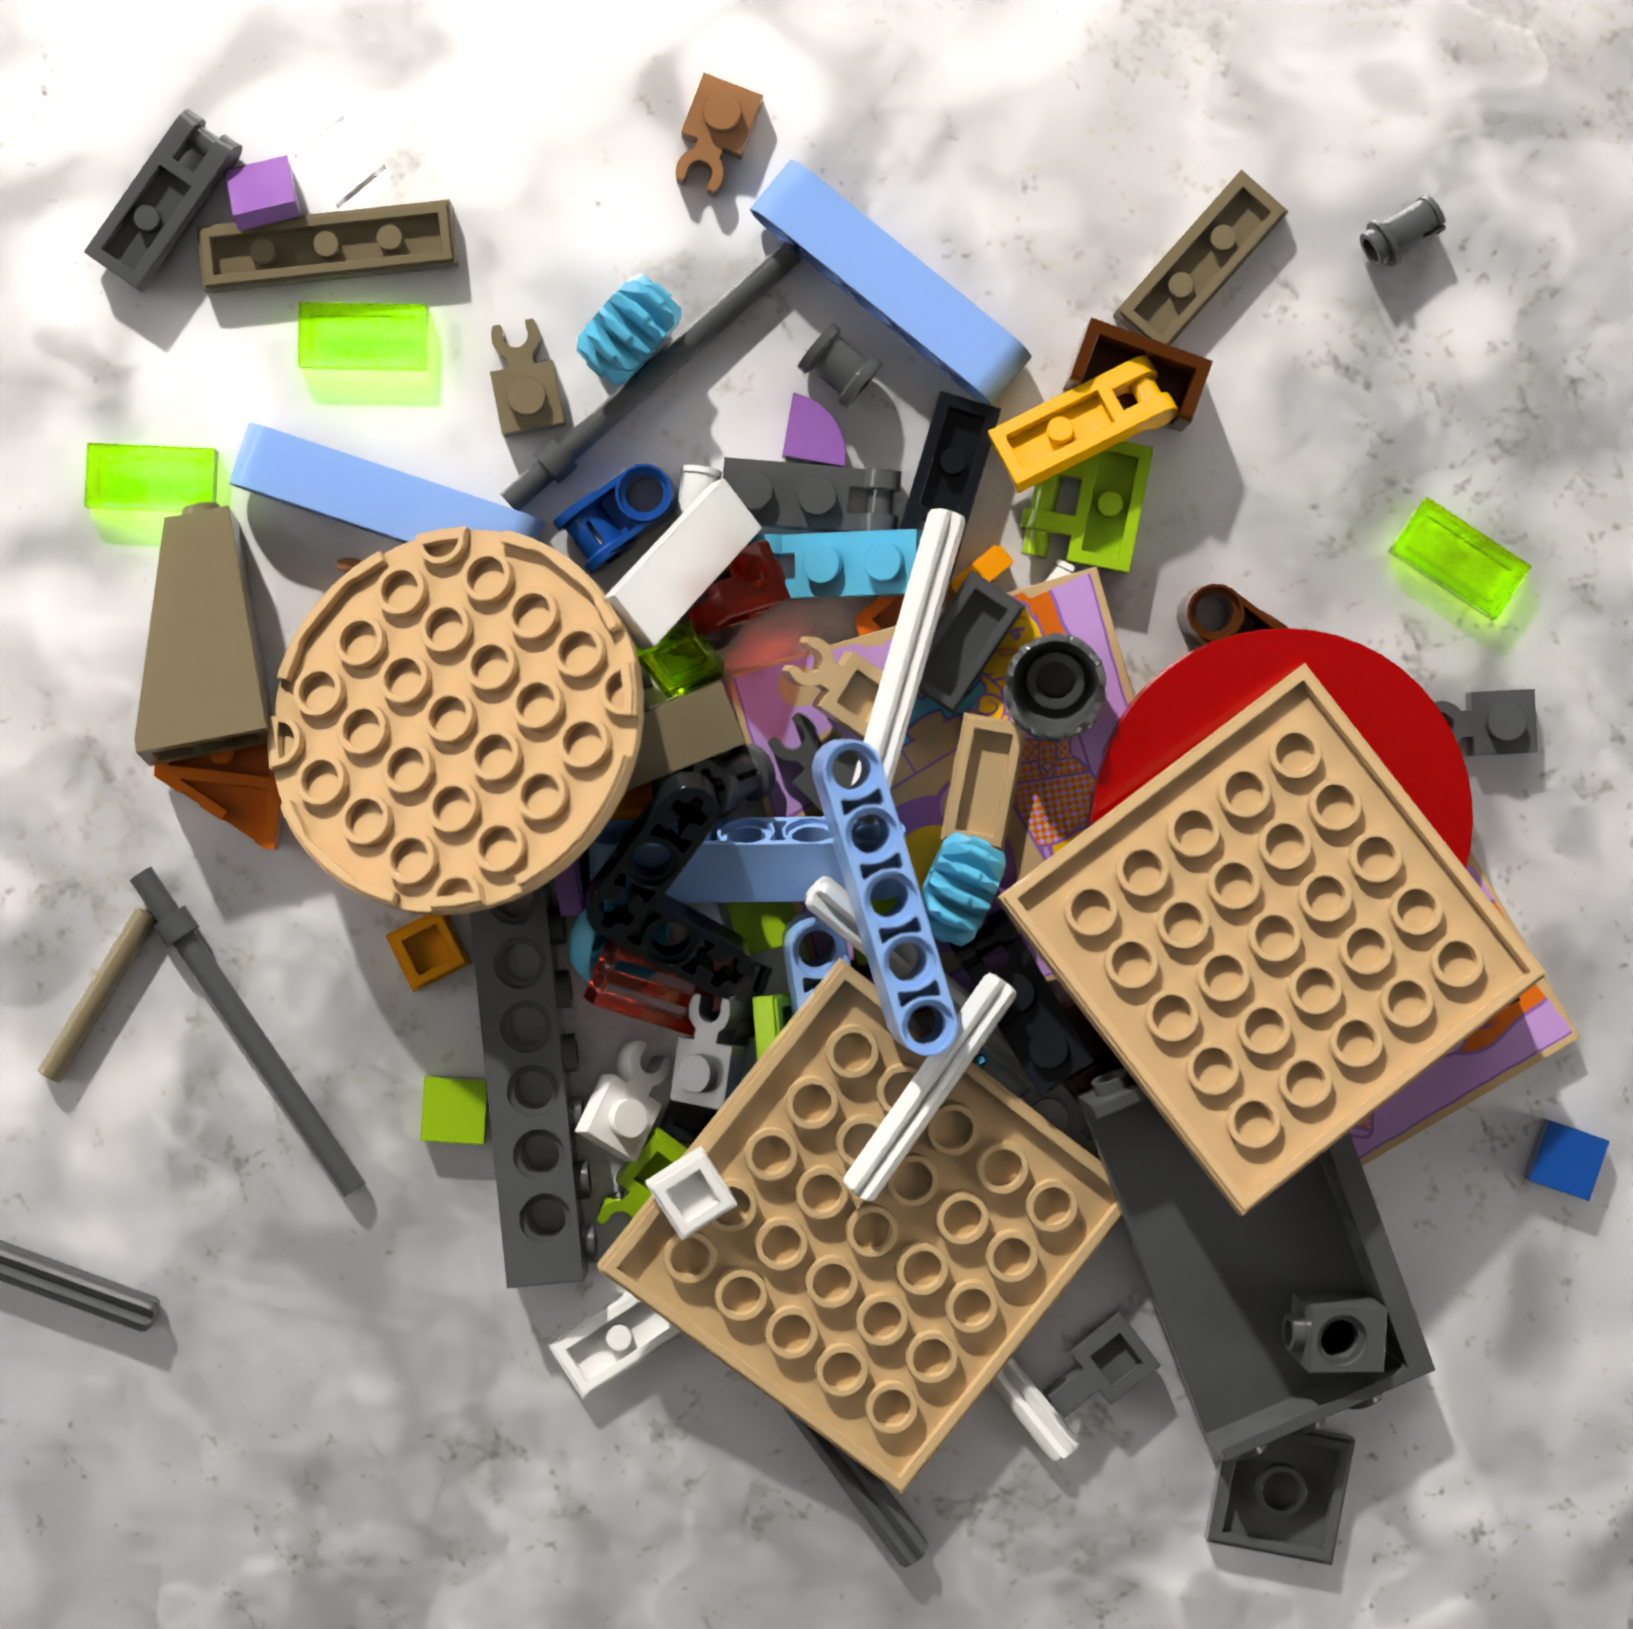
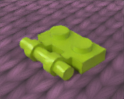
[1020,441,1154,575]

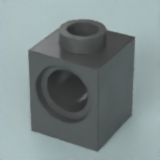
[1282,1292,1388,1373]

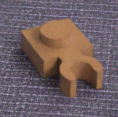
[676,73,763,197]

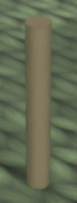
[37,906,157,1083]

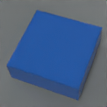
[1524,1118,1610,1201]

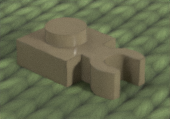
[490,318,566,438]

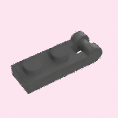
[84,109,242,293]
[723,457,902,532]

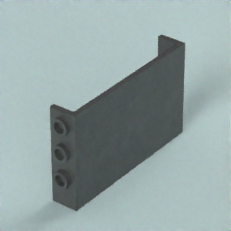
[1077,1068,1435,1462]

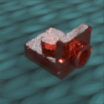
[688,539,791,636]

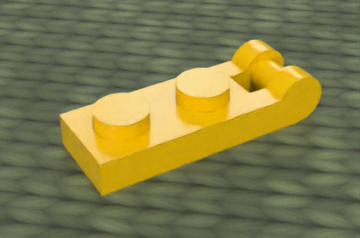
[988,355,1179,493]

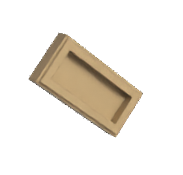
[940,712,1026,852]

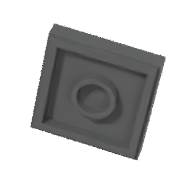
[1204,1429,1355,1565]

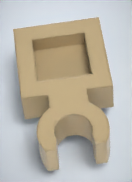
[781,636,883,740]

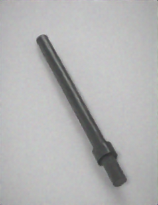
[500,242,801,511]
[130,867,366,1197]

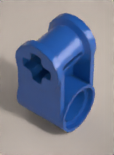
[553,464,677,575]

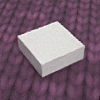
[646,1146,738,1240]

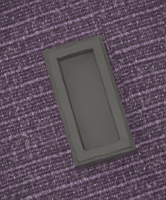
[918,570,1026,714]

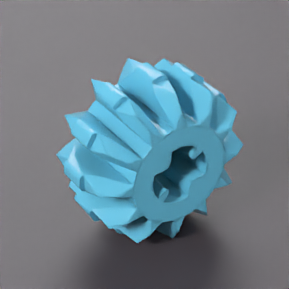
[577,274,682,386]
[920,832,1006,947]

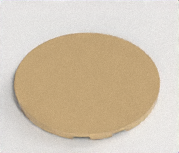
[267,527,644,915]

